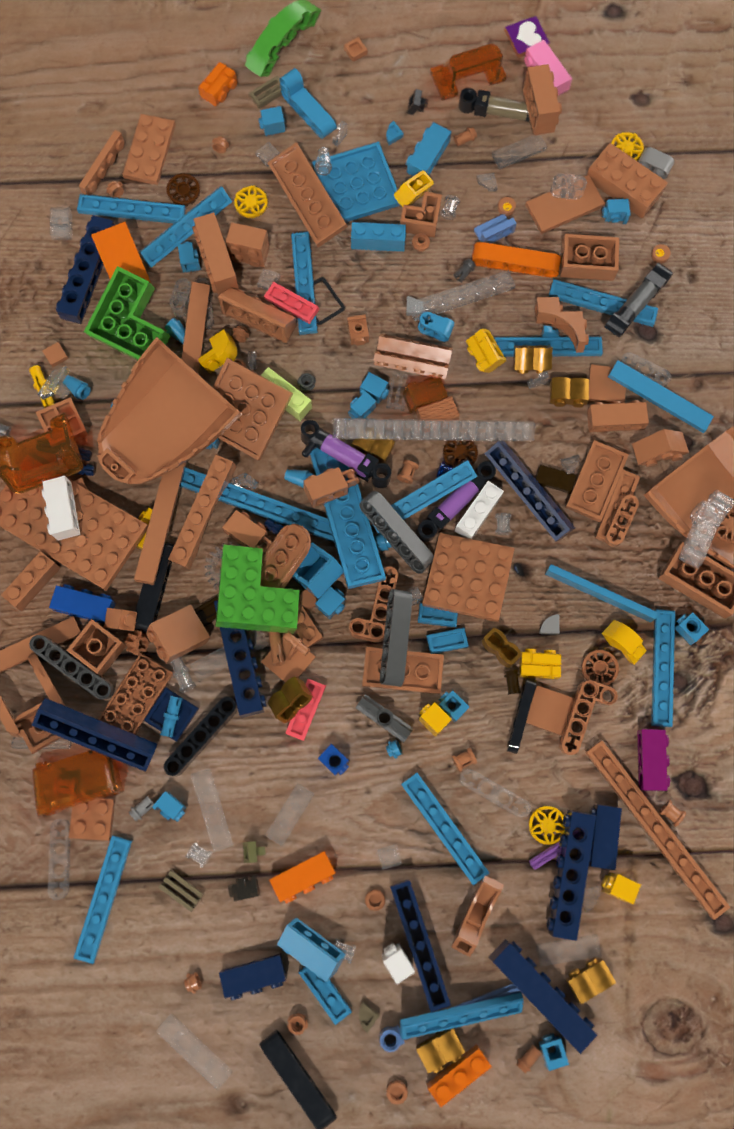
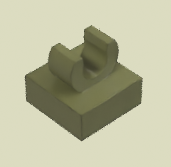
[243,841,266,863]

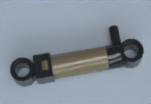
[459,88,530,122]

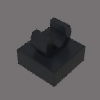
[407,89,428,115]

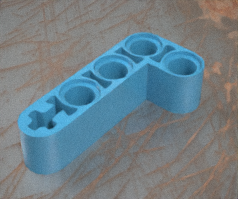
[280,68,337,139]

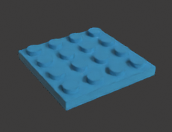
[312,142,401,222]

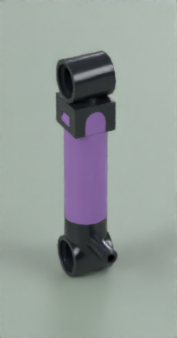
[301,420,391,488]
[416,460,496,542]

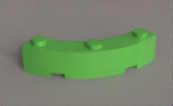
[245,0,321,77]

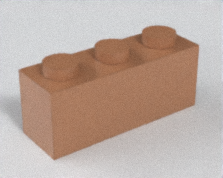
[587,400,649,432]
[1,551,60,611]

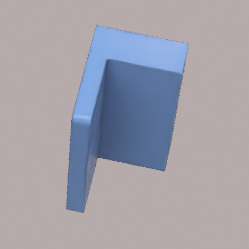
[474,214,517,243]

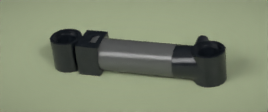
[605,262,674,338]

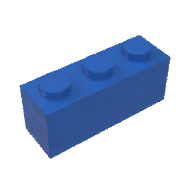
[49,584,116,624]

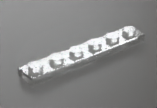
[408,270,516,321]

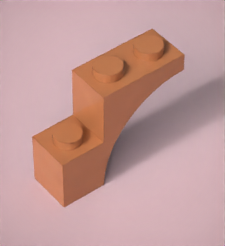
[535,297,589,353]
[451,875,504,957]

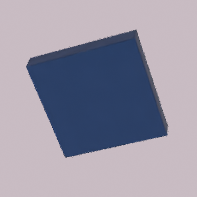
[144,687,199,742]

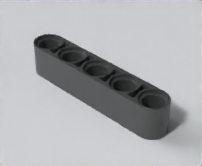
[359,491,434,574]
[380,589,413,687]
[29,635,114,699]

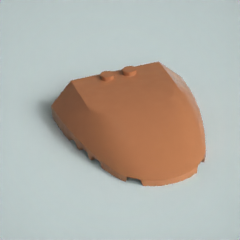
[97,337,242,484]
[644,426,734,569]

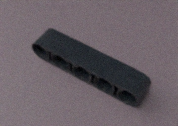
[134,542,175,633]
[163,697,238,777]
[259,1029,337,1129]

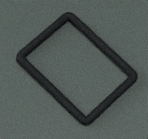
[313,277,345,325]

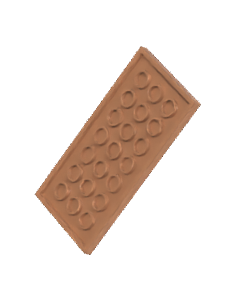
[0,455,148,591]

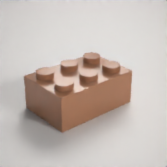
[523,64,562,136]
[560,234,619,281]

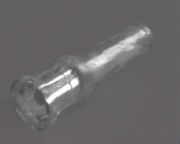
[171,657,196,693]

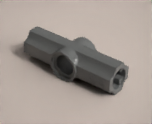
[356,694,414,743]

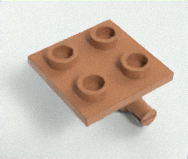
[261,632,316,683]

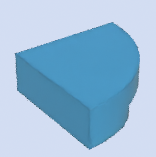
[386,121,404,145]
[541,326,560,337]

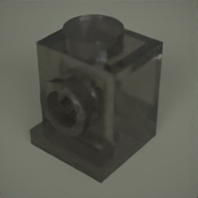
[228,875,260,902]

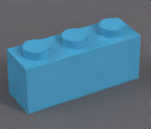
[406,122,452,176]
[351,222,406,252]
[277,917,346,982]

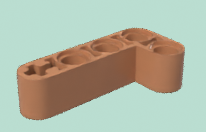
[349,566,398,643]
[559,680,618,755]

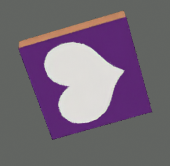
[504,16,550,58]

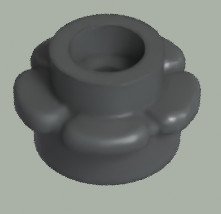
[298,373,316,391]

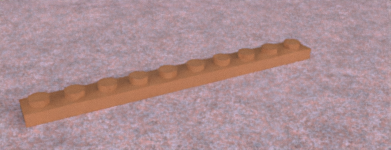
[585,740,730,920]

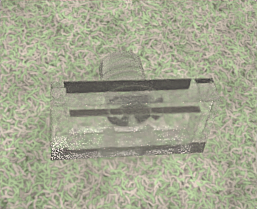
[38,365,70,400]

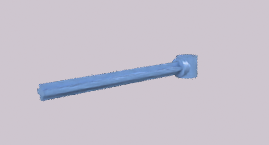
[379,983,522,1052]

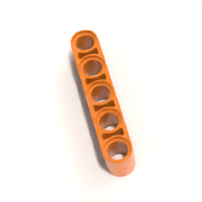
[472,242,561,278]

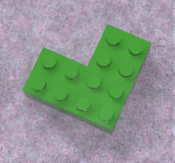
[84,266,171,361]
[215,545,299,634]

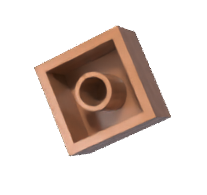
[226,222,270,267]
[66,619,126,676]

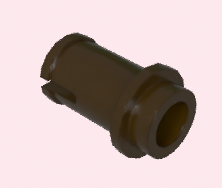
[504,670,521,695]

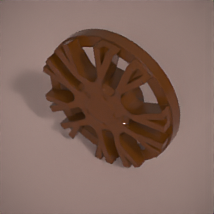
[166,174,200,206]
[443,436,478,469]

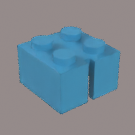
[292,542,343,599]

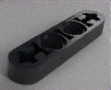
[507,678,537,754]

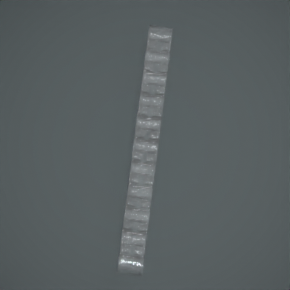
[332,418,535,441]

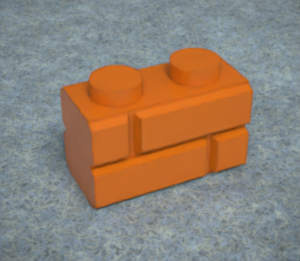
[198,62,237,106]

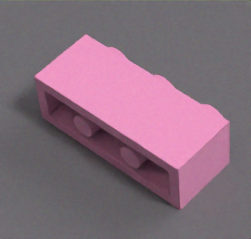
[524,40,572,95]

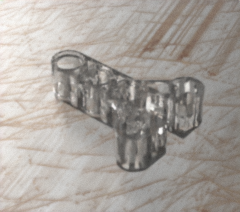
[679,490,734,569]

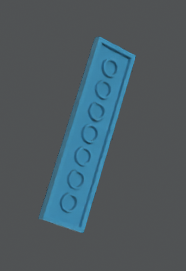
[310,442,386,589]

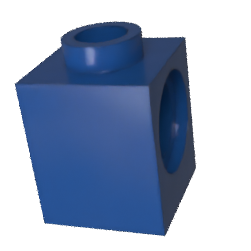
[318,744,349,776]

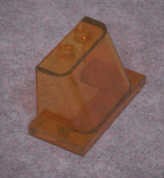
[430,44,507,101]

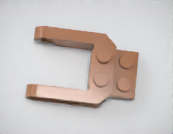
[0,653,65,754]

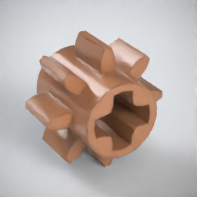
[124,630,150,656]

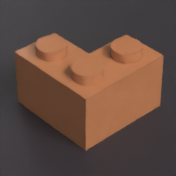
[400,192,442,238]
[632,429,689,467]

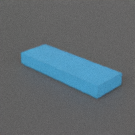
[298,967,352,1025]

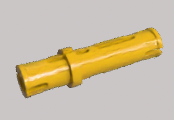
[29,365,55,408]

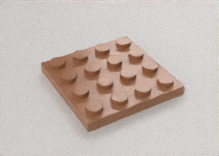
[213,358,293,460]
[422,533,515,622]

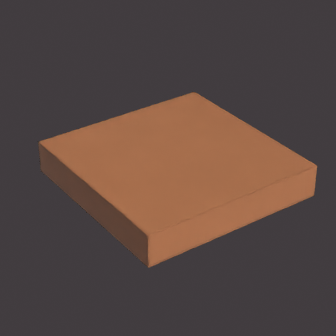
[589,364,626,404]
[526,685,574,736]

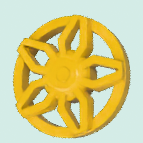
[611,132,644,161]
[234,185,268,218]
[529,806,565,845]

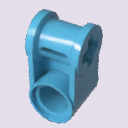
[418,312,455,342]

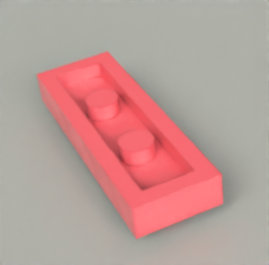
[264,282,320,324]
[285,679,326,741]

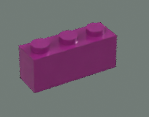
[637,729,670,791]

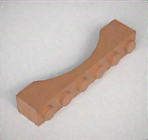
[168,455,237,570]

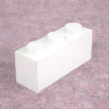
[42,476,80,541]
[454,481,504,539]
[382,942,415,984]

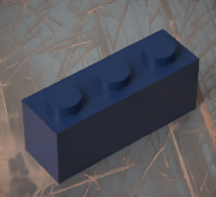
[589,805,622,870]
[219,953,287,1001]

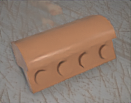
[373,334,453,380]

